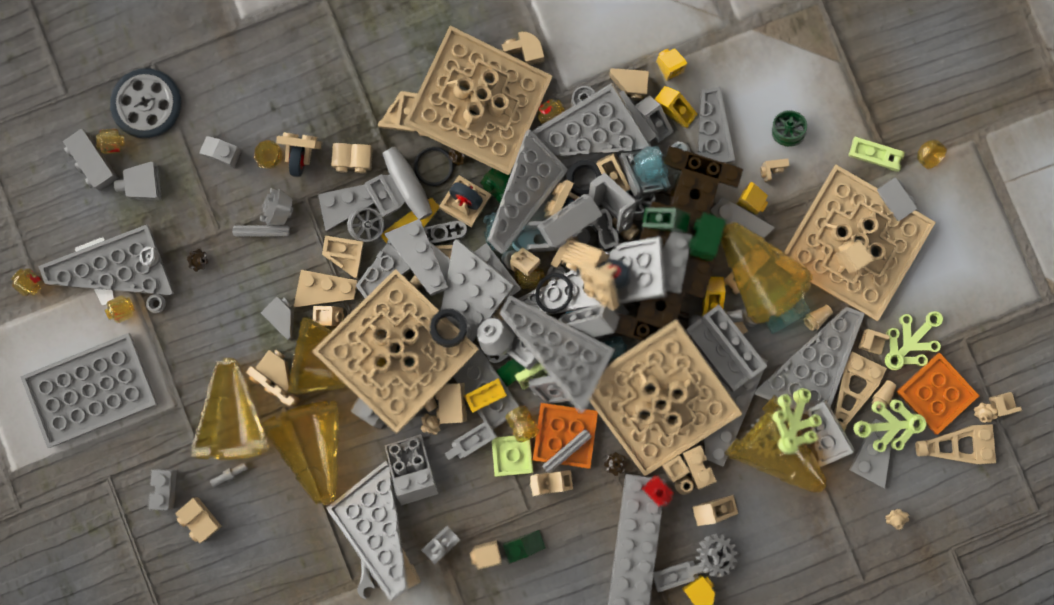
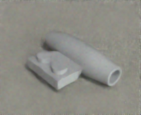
[364,147,432,220]

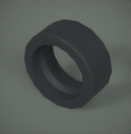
[567,160,602,197]
[430,309,467,347]

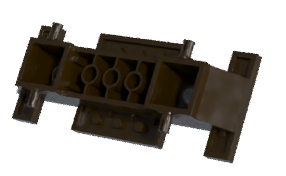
[614,146,743,341]

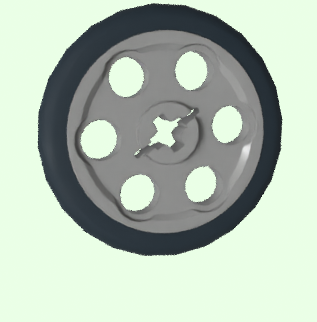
[110,68,181,138]

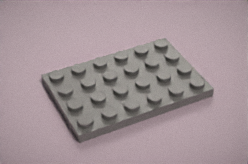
[20,333,158,448]

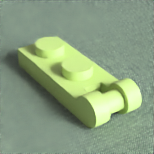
[848,137,905,172]

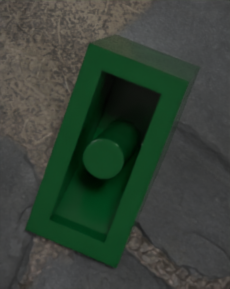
[642,208,690,233]
[496,358,526,387]
[503,530,546,564]

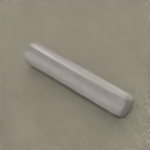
[233,225,290,236]
[543,430,591,473]

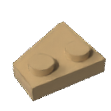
[378,91,418,132]
[322,236,364,279]

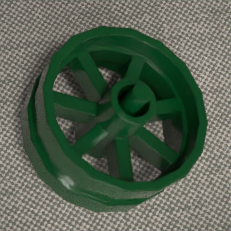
[772,110,807,147]

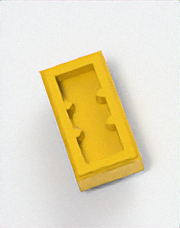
[464,378,507,413]

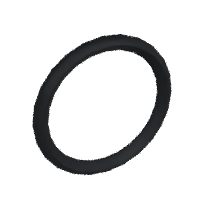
[414,147,454,186]
[535,273,573,313]

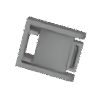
[618,148,670,196]

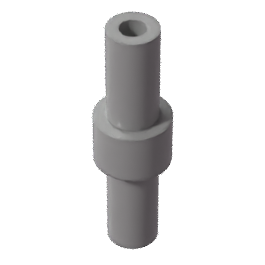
[210,462,248,487]

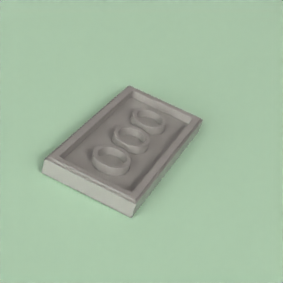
[453,346,522,429]

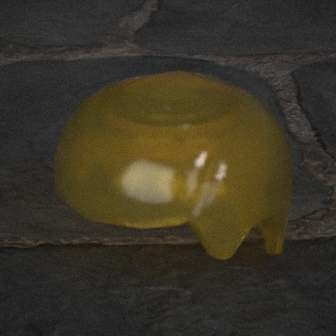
[917,139,947,169]
[253,140,282,169]

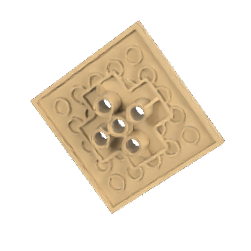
[403,26,552,175]
[777,165,936,321]
[312,269,479,434]
[589,319,742,476]

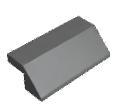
[685,305,767,392]

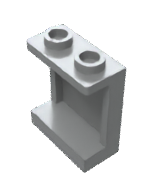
[589,173,636,234]

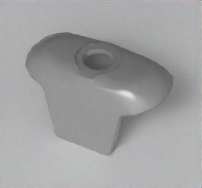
[512,221,559,252]

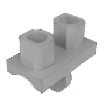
[422,525,460,564]

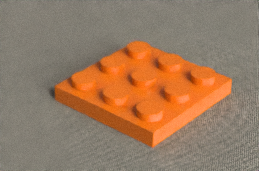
[896,353,979,435]
[533,403,598,469]

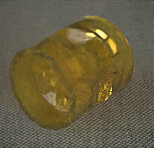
[505,406,539,442]

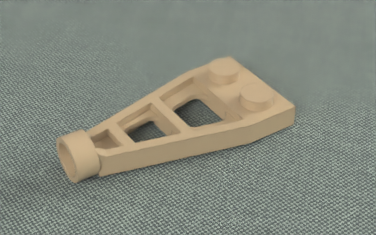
[834,352,887,432]
[915,424,996,464]

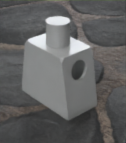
[114,162,162,200]
[350,397,385,429]

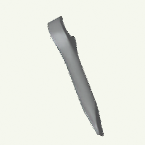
[358,559,376,599]

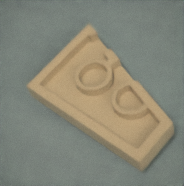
[294,270,358,308]
[246,366,300,407]

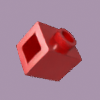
[641,475,673,507]

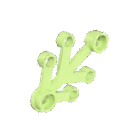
[885,311,943,370]
[773,388,822,454]
[854,400,926,452]

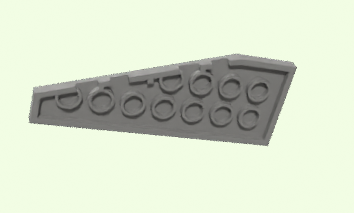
[518,237,666,315]

